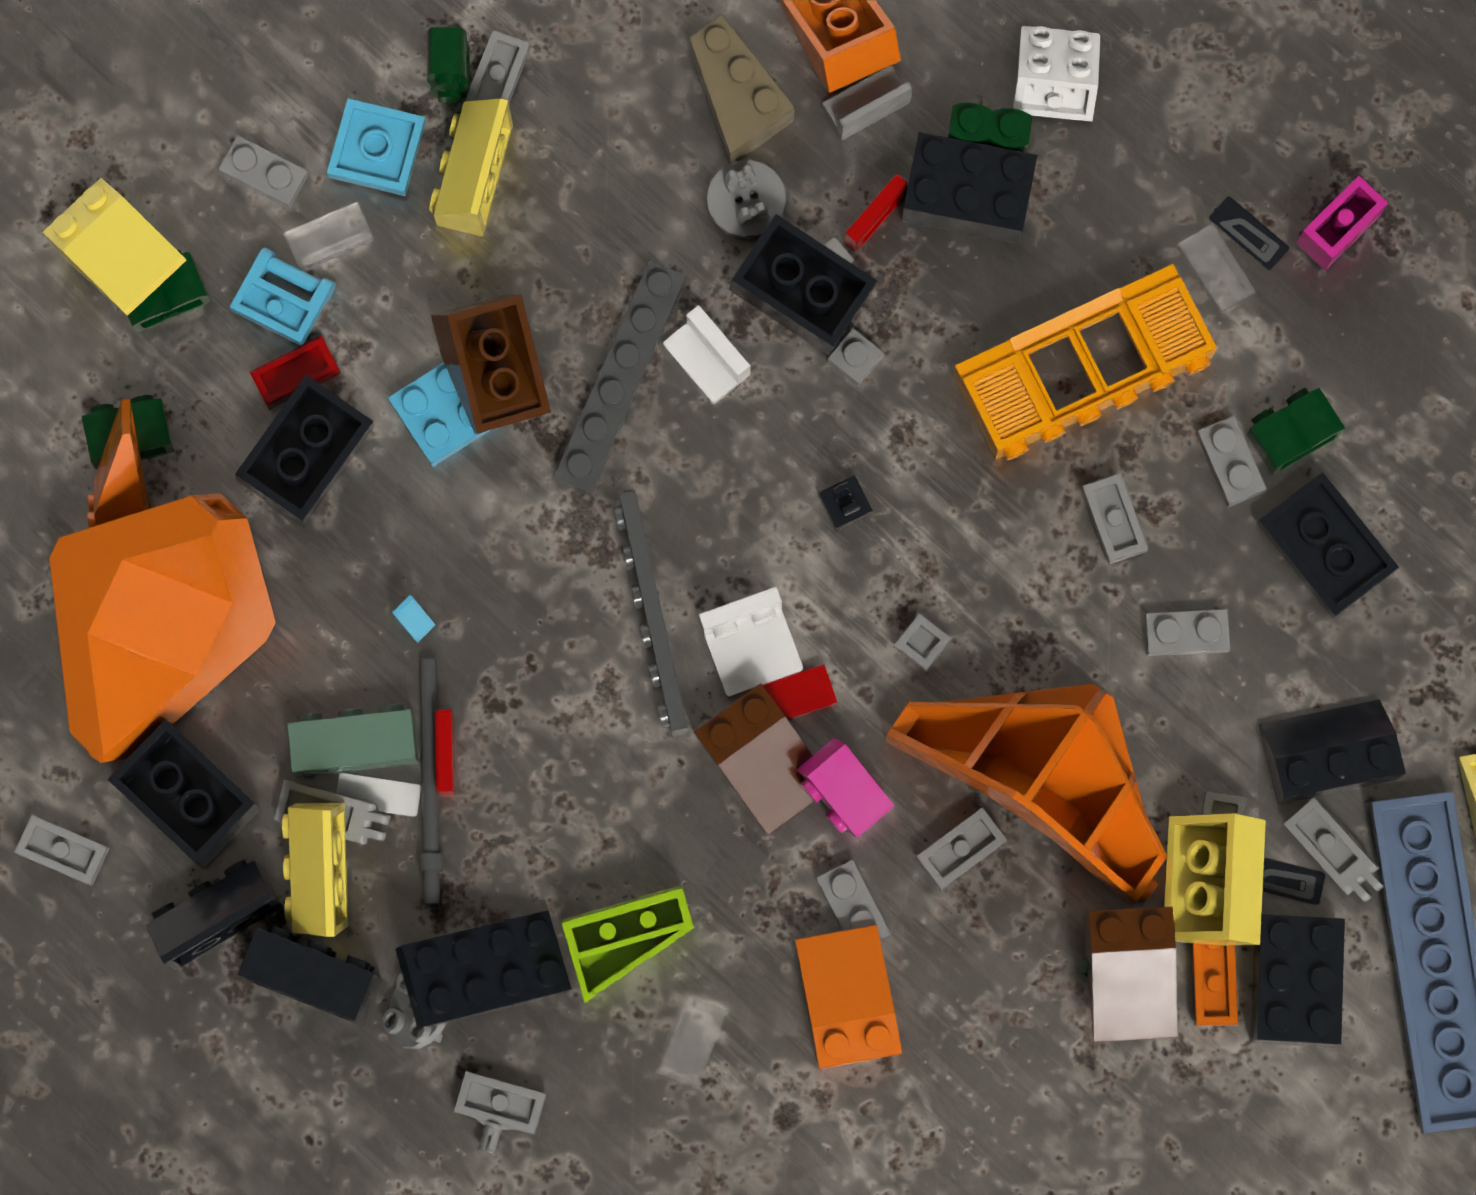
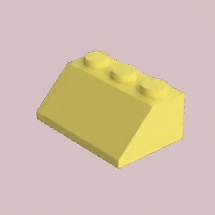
[429,99,513,237]
[282,802,349,937]
[1164,813,1266,946]

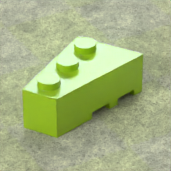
[561,885,694,1003]

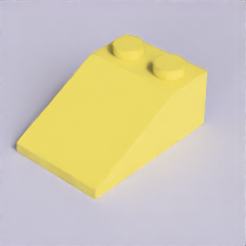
[42,178,186,316]

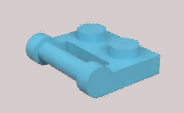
[230,247,336,346]

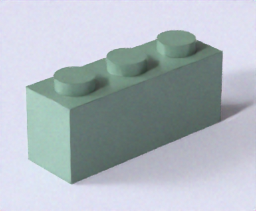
[287,704,419,777]

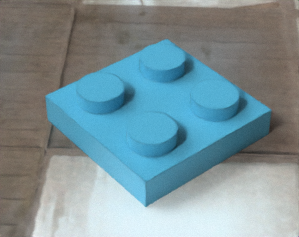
[327,98,426,196]
[388,362,490,467]

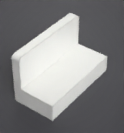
[663,305,750,404]

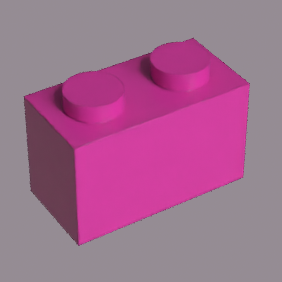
[1296,176,1388,271]
[797,738,895,838]

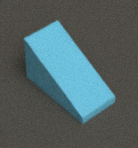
[392,595,435,643]

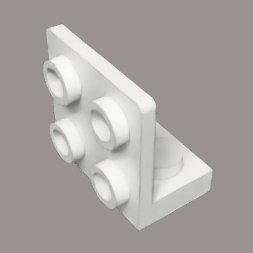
[1013,26,1100,122]
[699,587,803,698]

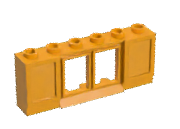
[953,264,1217,460]

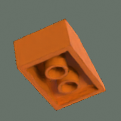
[779,0,901,93]
[87,398,150,528]
[795,924,902,1069]

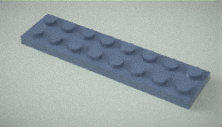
[1369,792,1476,1134]

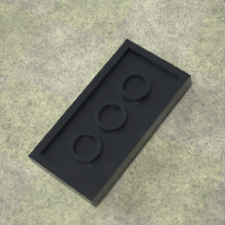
[395,910,572,1030]

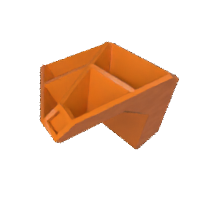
[49,493,276,763]
[885,684,1167,907]

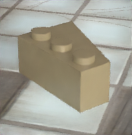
[690,15,794,164]

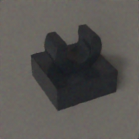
[818,475,873,531]

